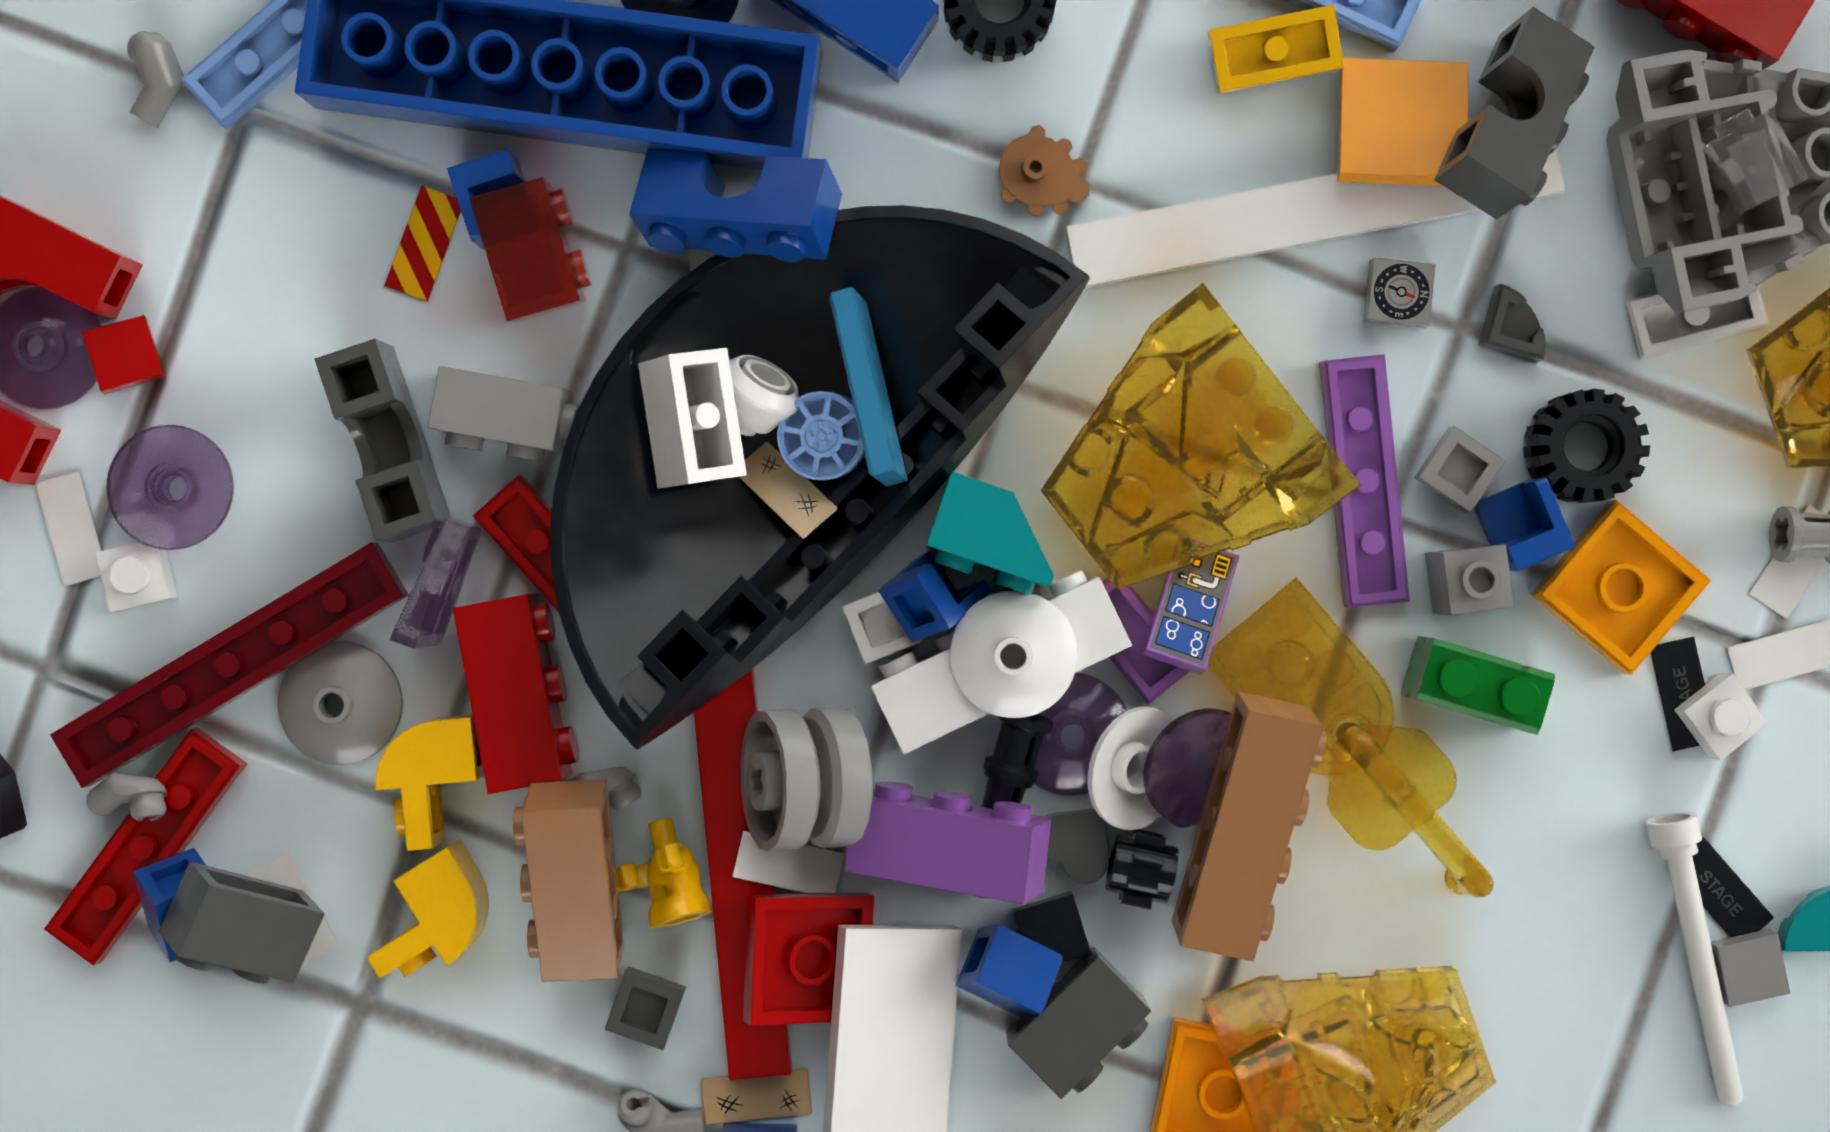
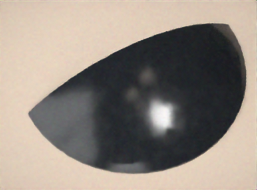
[550,205,1090,750]

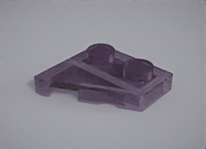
[390,519,483,649]

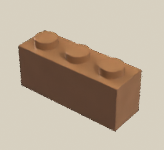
[513,779,624,982]

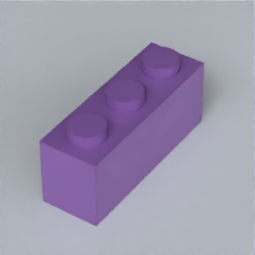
[844,782,1051,905]

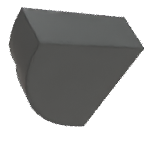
[1478,284,1546,362]

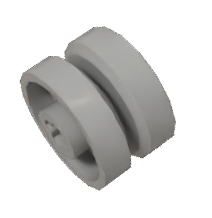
[740,707,873,852]

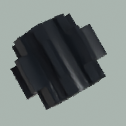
[1105,829,1179,910]

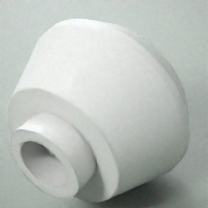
[729,355,799,436]

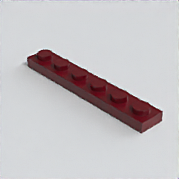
[50,542,409,788]

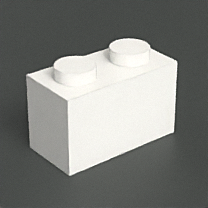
[638,348,747,489]

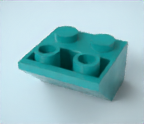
[926,471,1054,595]

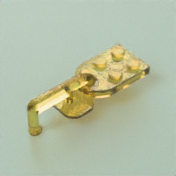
[1207,577,1494,898]

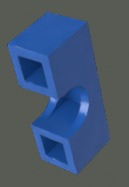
[629,149,842,262]

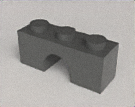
[1435,7,1595,220]
[314,338,453,542]

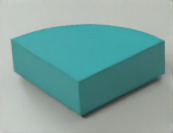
[1778,886,1830,952]

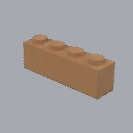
[1171,691,1327,962]

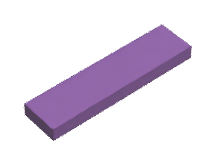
[1319,354,1410,608]

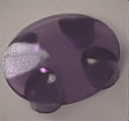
[1143,708,1231,828]

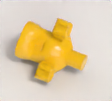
[616,818,712,929]

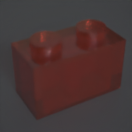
[469,177,592,322]

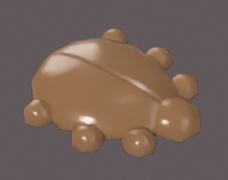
[998,125,1089,216]

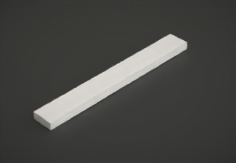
[1065,148,1566,289]

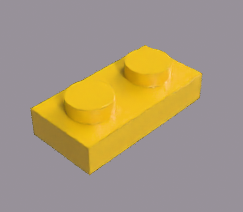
[1208,4,1344,94]

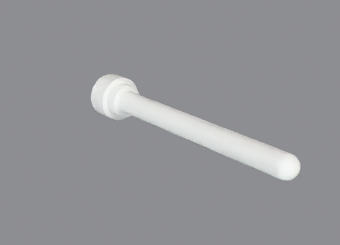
[1645,812,1743,1107]

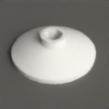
[950,591,1078,718]
[1088,707,1188,830]

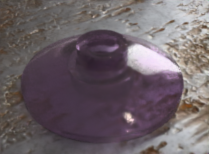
[0,286,103,410]
[106,425,234,550]
[1034,673,1128,796]

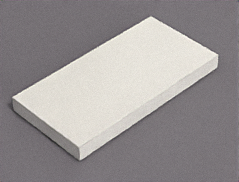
[823,925,962,1132]

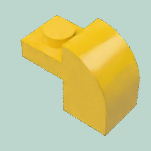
[375,714,484,851]
[366,840,489,979]

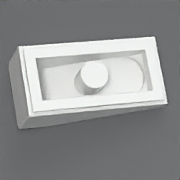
[1625,285,1770,360]

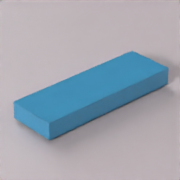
[829,287,908,486]

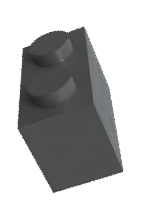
[159,862,325,984]
[1005,946,1152,1099]

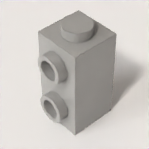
[428,366,579,462]

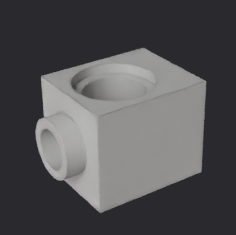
[1425,544,1514,615]

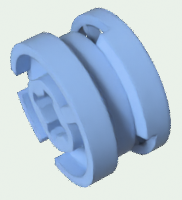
[777,391,866,480]

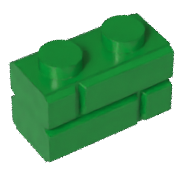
[1401,636,1555,735]

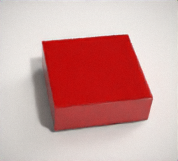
[81,315,166,395]

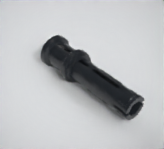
[973,713,1054,899]

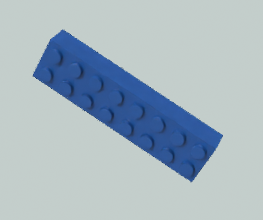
[295,0,822,170]

